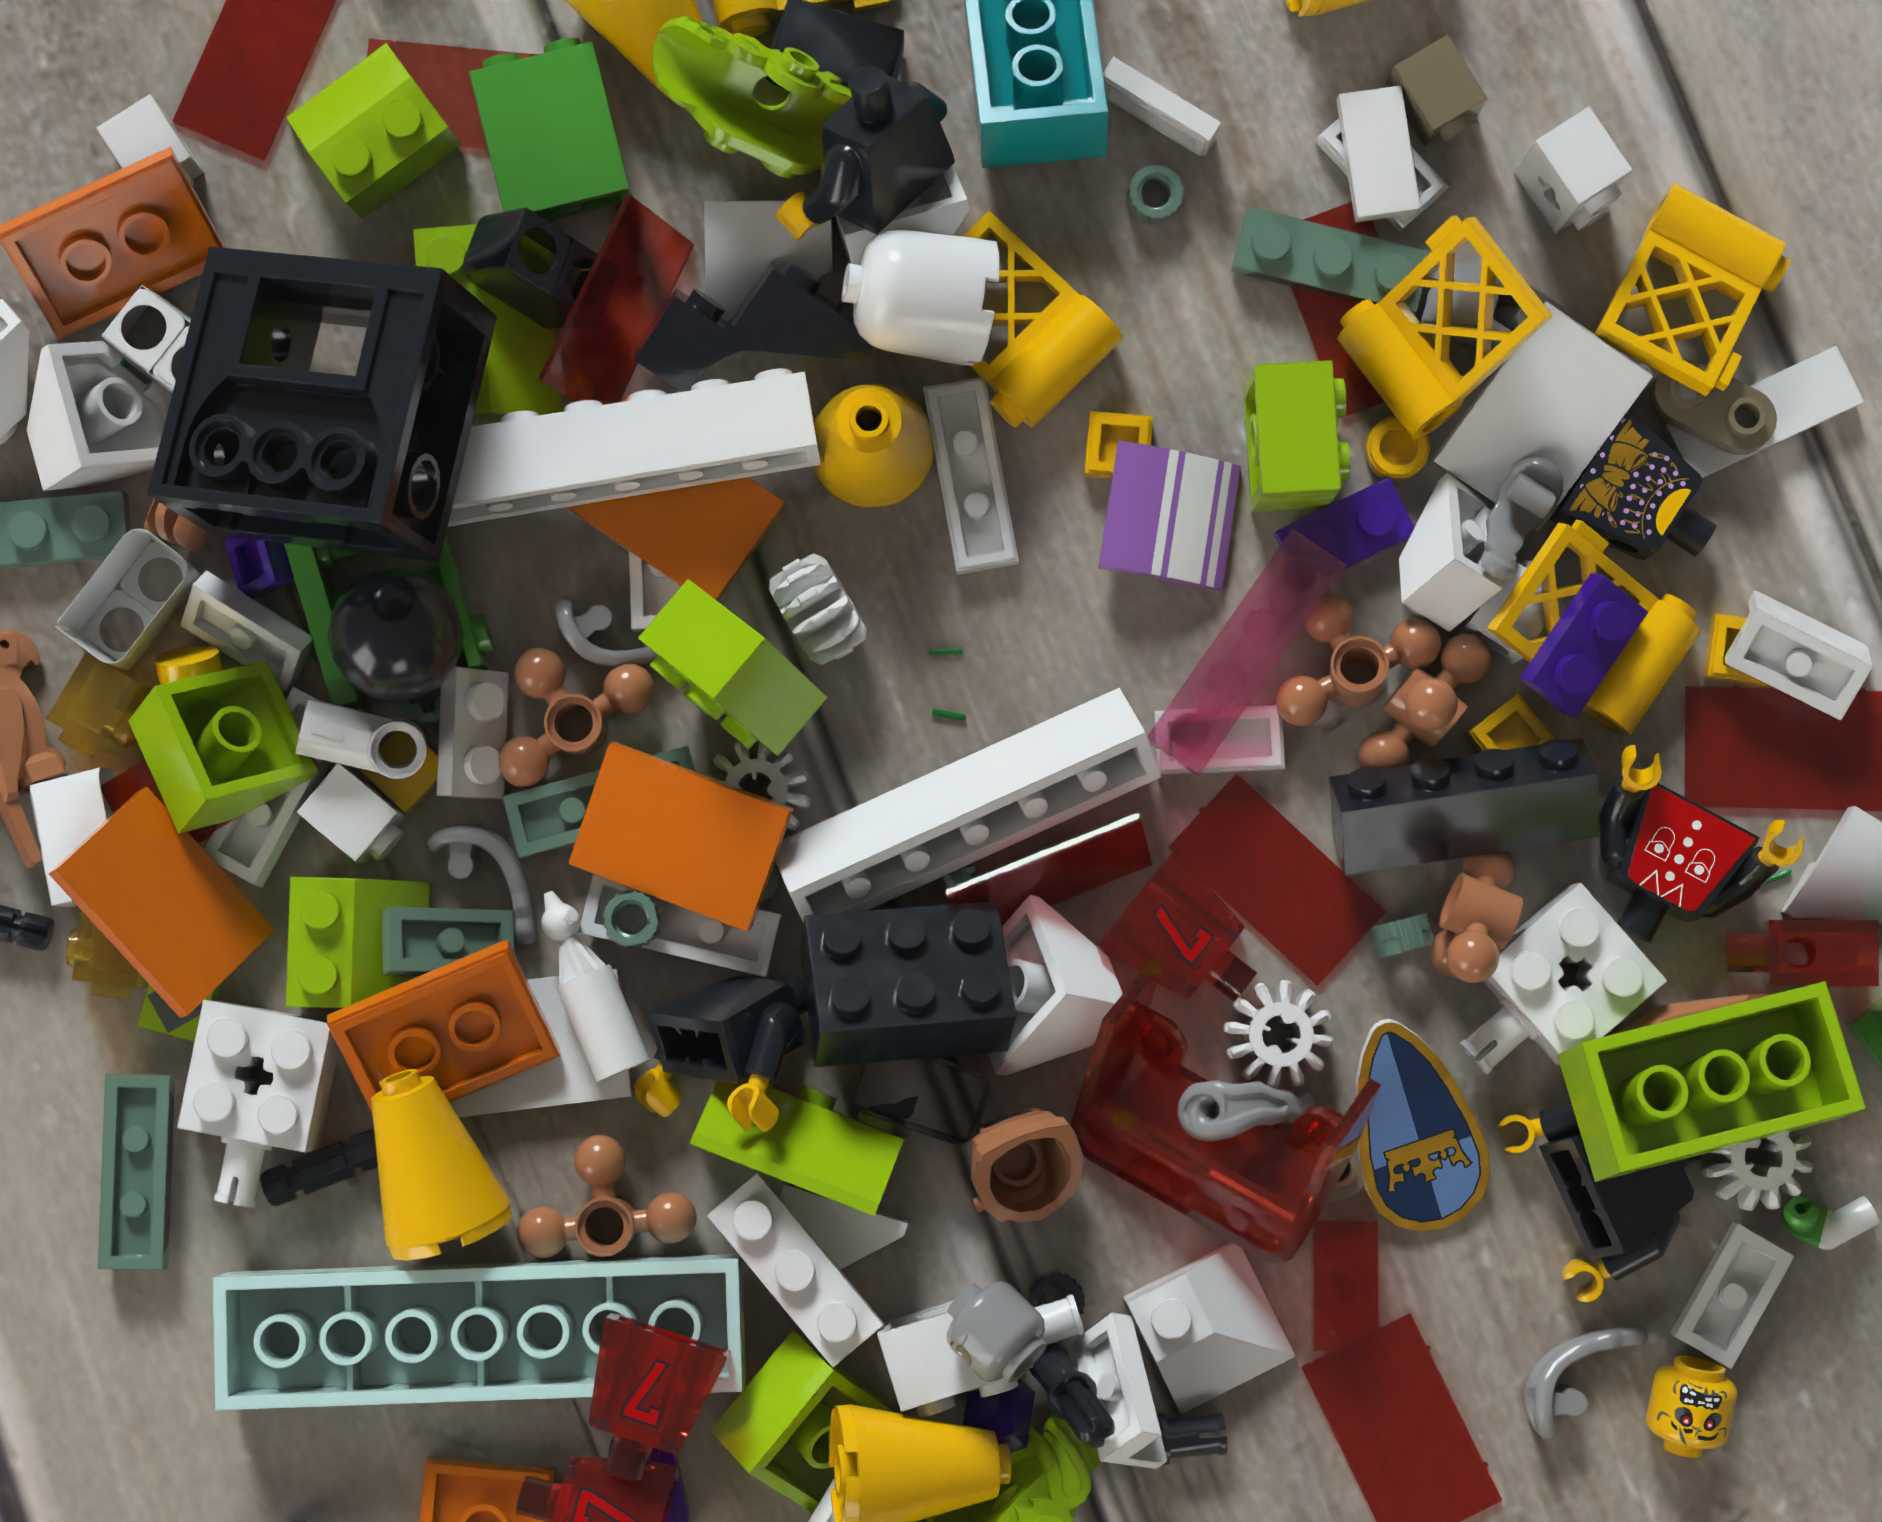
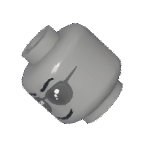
[946,1282,1047,1383]

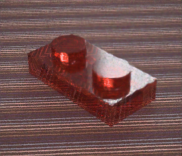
[1311,1221,1379,1352]

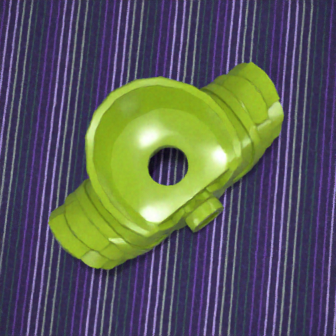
[652,16,852,178]
[927,1412,1102,1522]

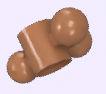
[1276,592,1441,726]
[1358,633,1492,769]
[499,648,654,787]
[1430,851,1523,983]
[517,1135,697,1259]

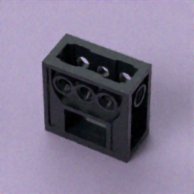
[147,246,497,563]

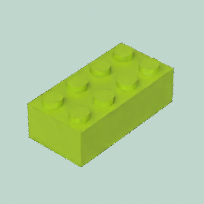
[1557,981,1866,1182]

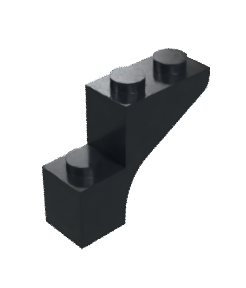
[633,261,875,392]

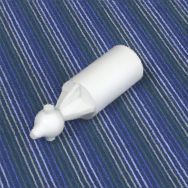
[541,891,651,1082]

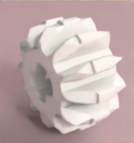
[769,553,867,665]
[711,741,811,832]
[1223,980,1334,1089]
[1701,1131,1813,1211]

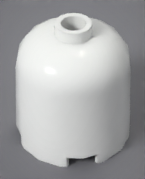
[842,229,999,366]

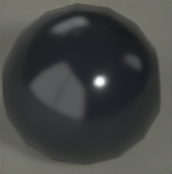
[327,568,464,702]

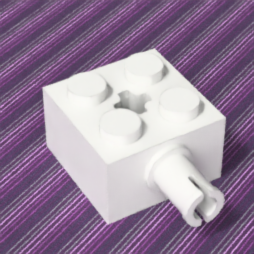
[1459,882,1667,1075]
[177,1000,339,1207]
[877,1294,1085,1417]

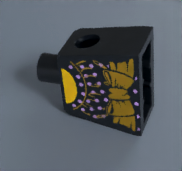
[1550,411,1717,561]

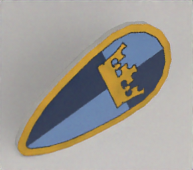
[1355,1019,1491,1232]

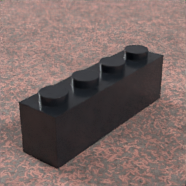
[1329,738,1599,875]

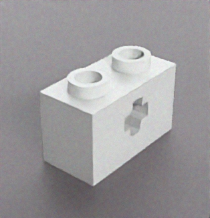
[1514,106,1633,234]

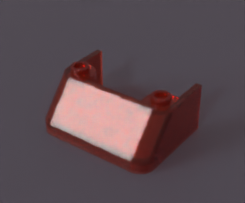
[1070,958,1381,1263]

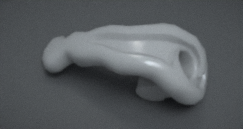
[1480,457,1563,580]
[556,596,657,667]
[427,824,536,946]
[1177,1080,1317,1141]
[1524,1325,1648,1439]

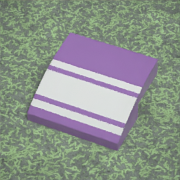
[1098,440,1241,591]

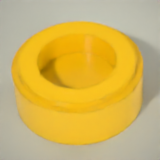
[1364,416,1430,482]
[155,645,223,685]

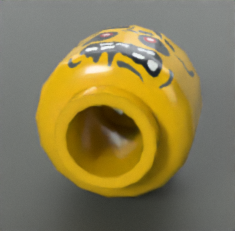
[1646,1355,1737,1458]

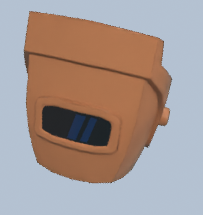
[971,1107,1084,1223]

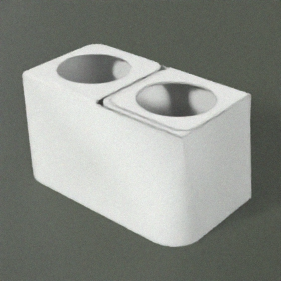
[102,285,191,395]
[55,529,202,671]
[30,767,124,907]

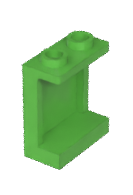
[469,38,634,222]

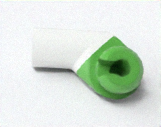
[1781,1195,1880,1250]

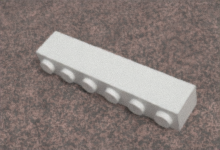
[448,368,821,527]
[776,688,1161,924]

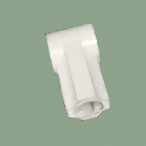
[295,698,427,779]

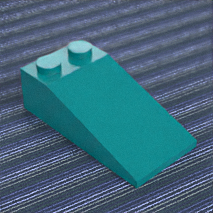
[964,0,1108,168]

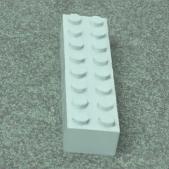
[213,1254,747,1410]

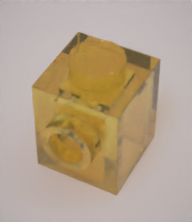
[46,652,152,758]
[66,910,149,999]

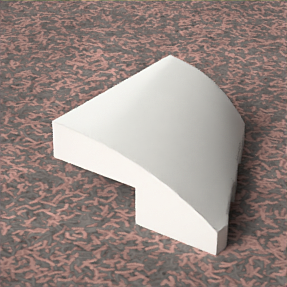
[704,201,833,322]
[1781,806,1882,924]

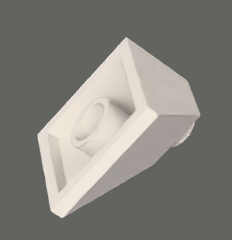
[1123,1240,1296,1414]

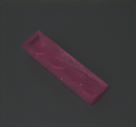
[1147,528,1346,777]

